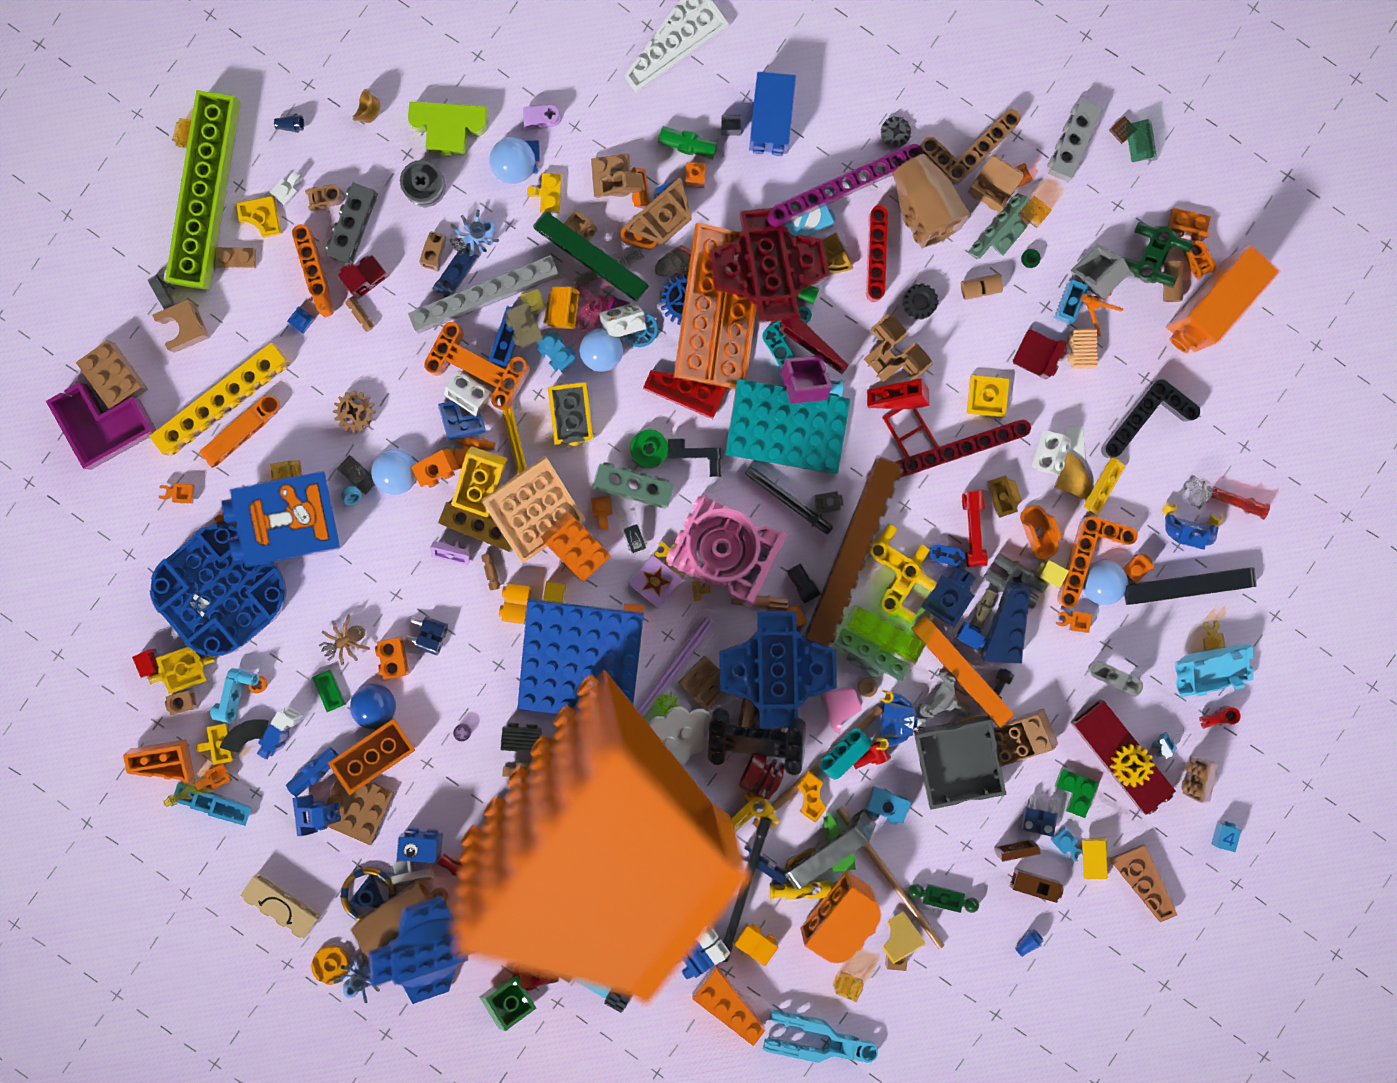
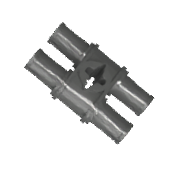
[983,553,1048,609]

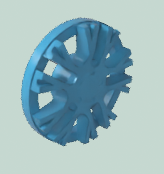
[623,312,658,348]

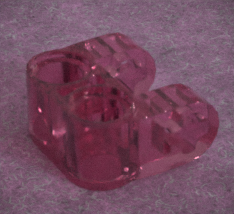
[575,284,607,332]

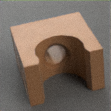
[152,299,210,353]

